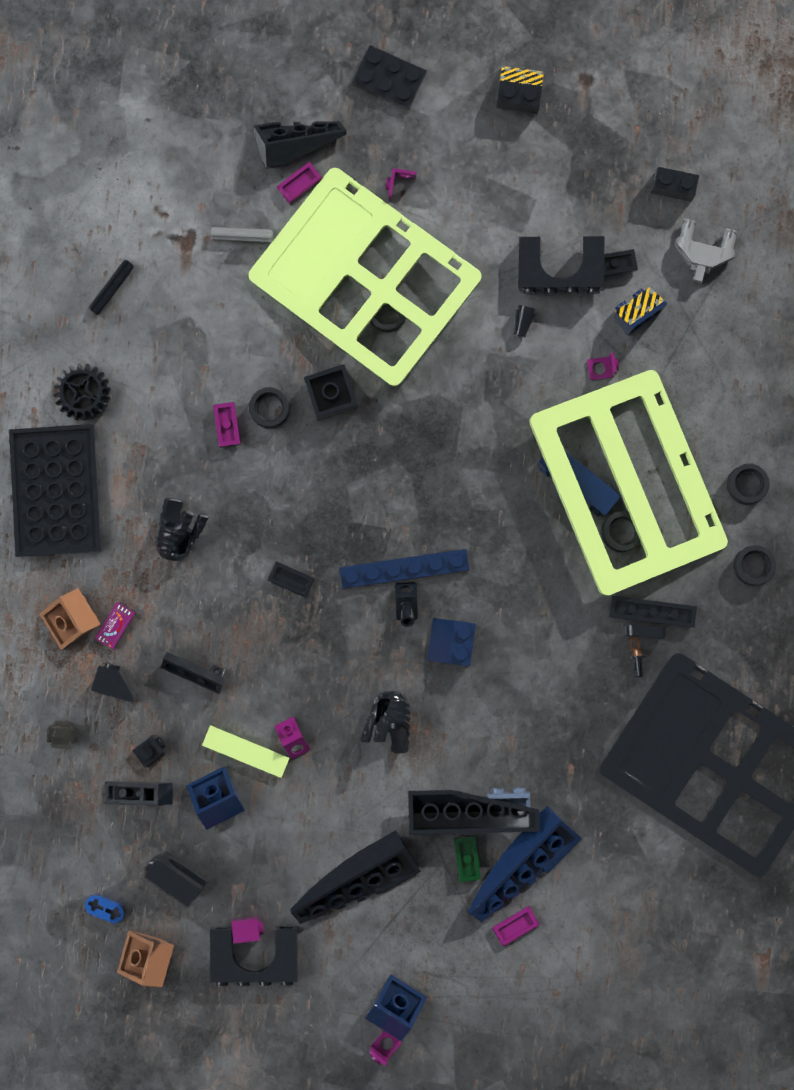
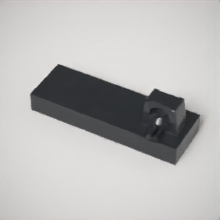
[161,652,225,694]

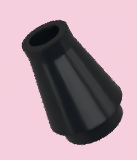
[513,305,536,337]

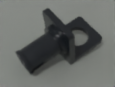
[395,582,418,627]

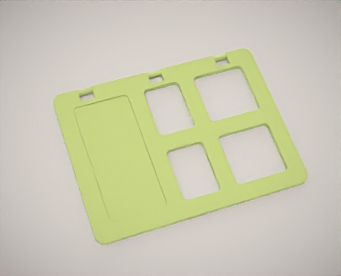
[249,168,482,386]

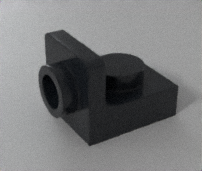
[132,735,166,768]

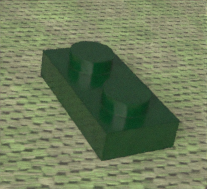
[454,836,481,882]

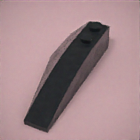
[408,790,540,835]
[290,830,421,924]

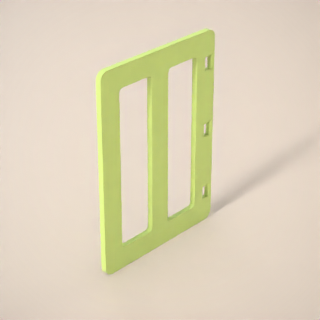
[529,370,728,596]

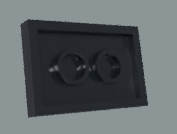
[352,45,427,110]

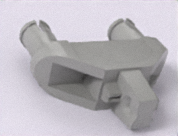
[675,219,738,284]

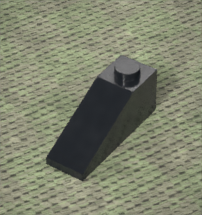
[105,781,173,806]

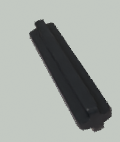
[89,259,134,315]

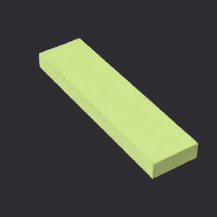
[202,725,290,778]

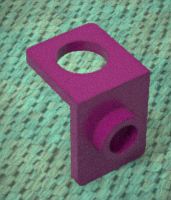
[385,168,417,201]
[587,352,619,380]
[275,717,310,759]
[369,1031,401,1066]

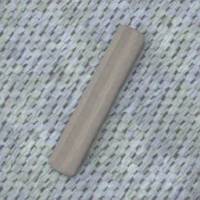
[210,227,273,242]

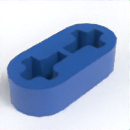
[85,894,125,923]

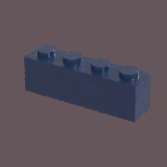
[537,451,621,517]

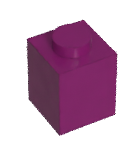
[231,916,264,943]

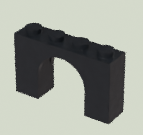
[518,236,605,295]
[144,851,209,907]
[210,926,298,986]

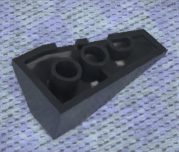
[254,121,347,168]

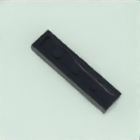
[609,596,697,628]

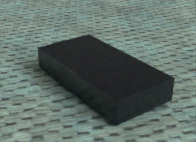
[267,561,315,598]

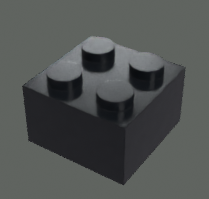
[304,364,358,421]

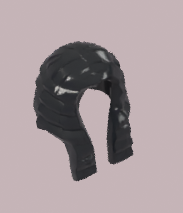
[154,498,208,561]
[360,691,411,754]

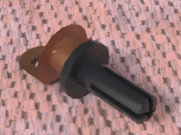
[629,637,646,677]

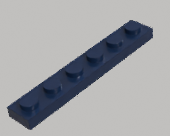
[340,549,469,589]

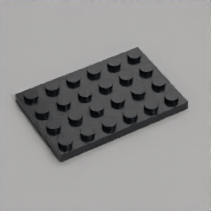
[9,424,102,557]

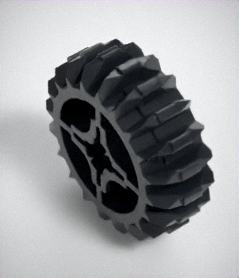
[53,363,111,421]

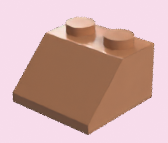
[39,588,101,650]
[117,931,174,987]

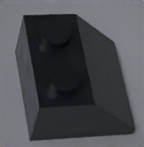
[91,663,139,703]

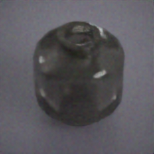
[46,720,78,749]

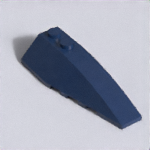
[468,806,582,922]

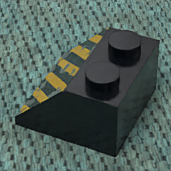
[496,66,543,114]

